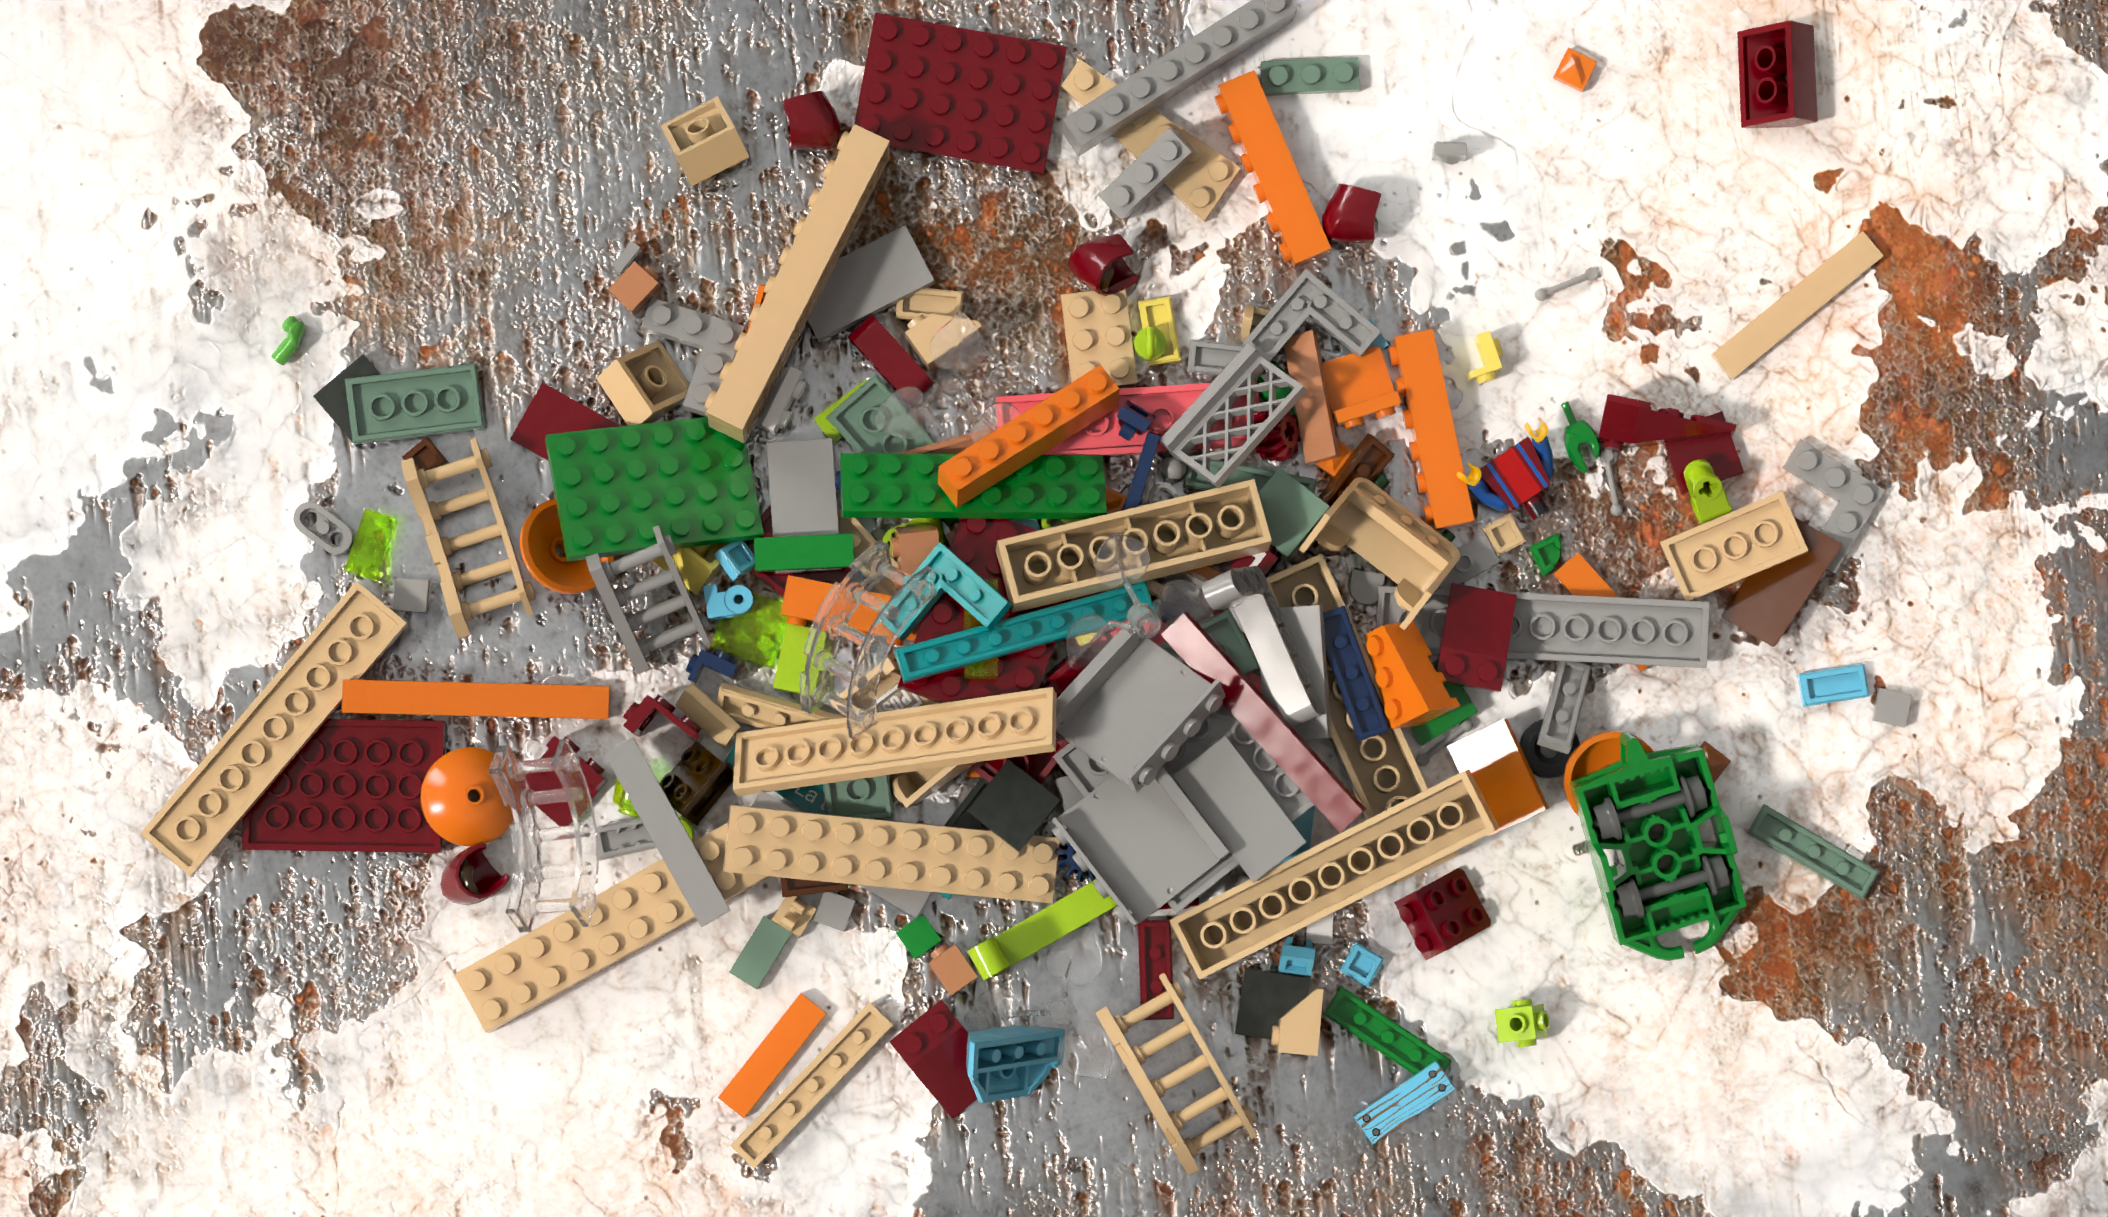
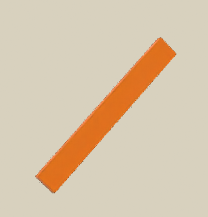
[342,679,609,719]

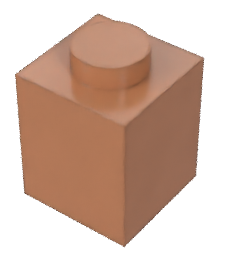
[608,261,661,316]
[928,943,978,996]

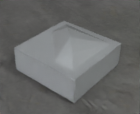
[1432,142,1467,165]

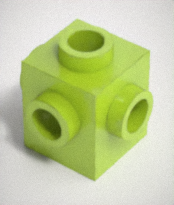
[1495,999,1550,1047]

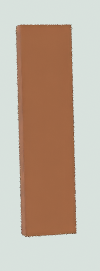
[1284,330,1340,465]

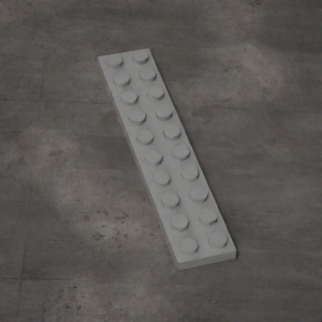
[1376,586,1710,668]

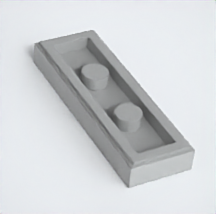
[1536,661,1592,754]

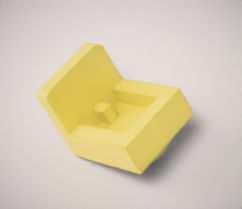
[1467,331,1503,385]

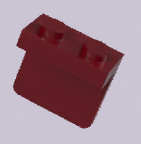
[623,694,704,743]
[517,735,608,828]
[1394,868,1491,961]

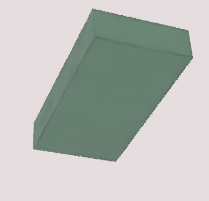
[729,916,792,990]

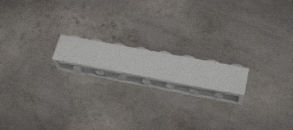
[1060,0,1297,157]

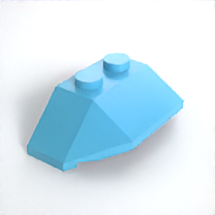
[966,1026,1065,1103]

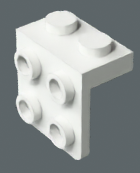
[754,366,806,436]

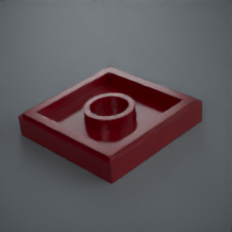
[1663,411,1744,495]

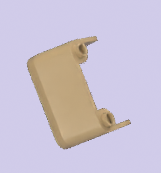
[1299,477,1460,630]

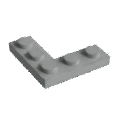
[1242,269,1381,362]
[641,297,745,417]
[1782,439,1885,575]

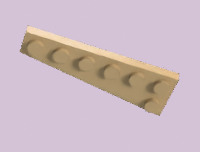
[1061,59,1241,222]

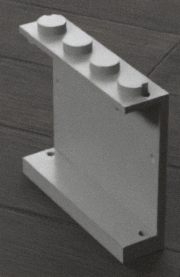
[1056,618,1226,793]
[1051,766,1230,927]

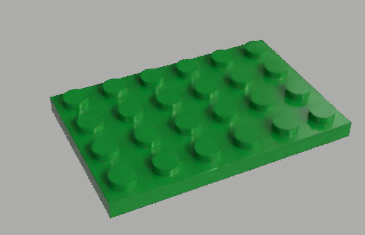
[545,417,764,562]

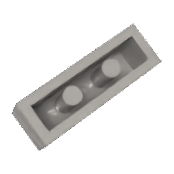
[1098,128,1197,220]

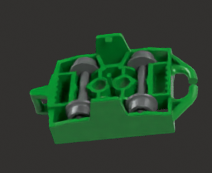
[1570,732,1747,961]

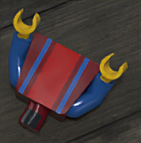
[1457,417,1553,520]

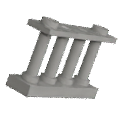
[585,525,712,675]

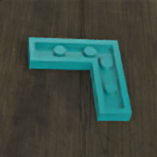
[876,542,1012,641]

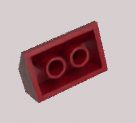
[1737,20,1818,128]

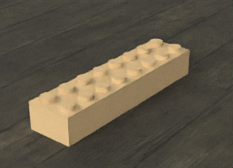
[996,479,1272,613]

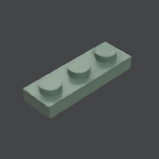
[1261,57,1360,96]

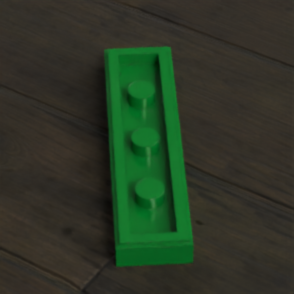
[1323,986,1452,1075]

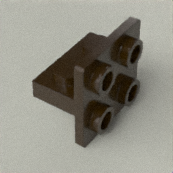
[660,741,734,826]

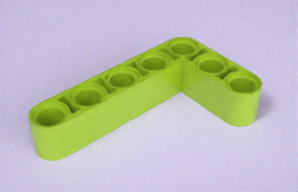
[967,879,1117,981]

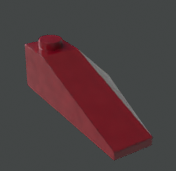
[1598,394,1737,451]

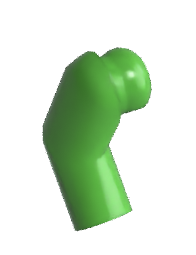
[271,316,306,365]

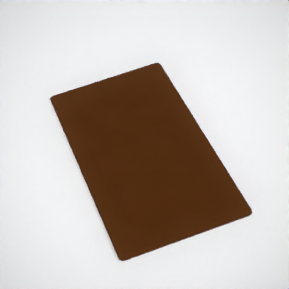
[1721,517,1842,647]

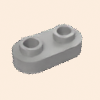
[293,502,354,555]

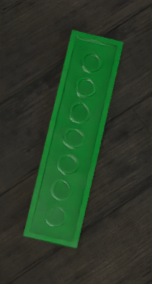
[840,453,1107,519]

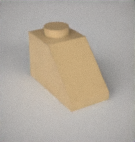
[1271,989,1324,1056]

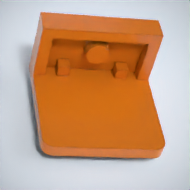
[1322,346,1401,429]

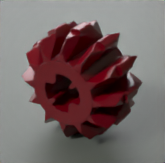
[1254,410,1301,462]

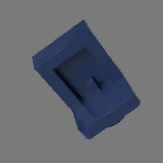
[686,649,740,684]

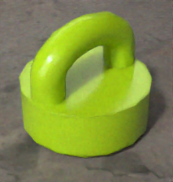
[1134,327,1167,361]

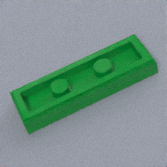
[754,533,855,572]

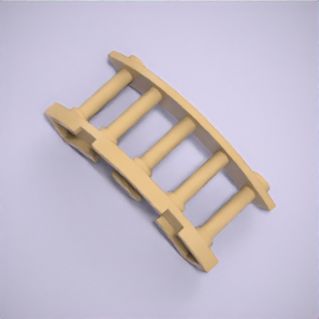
[400,437,536,639]
[1095,973,1257,1176]

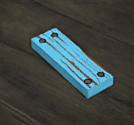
[1354,1060,1455,1144]

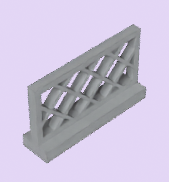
[1160,343,1307,488]

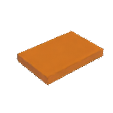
[1447,718,1549,836]

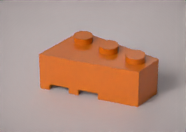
[1364,621,1460,730]

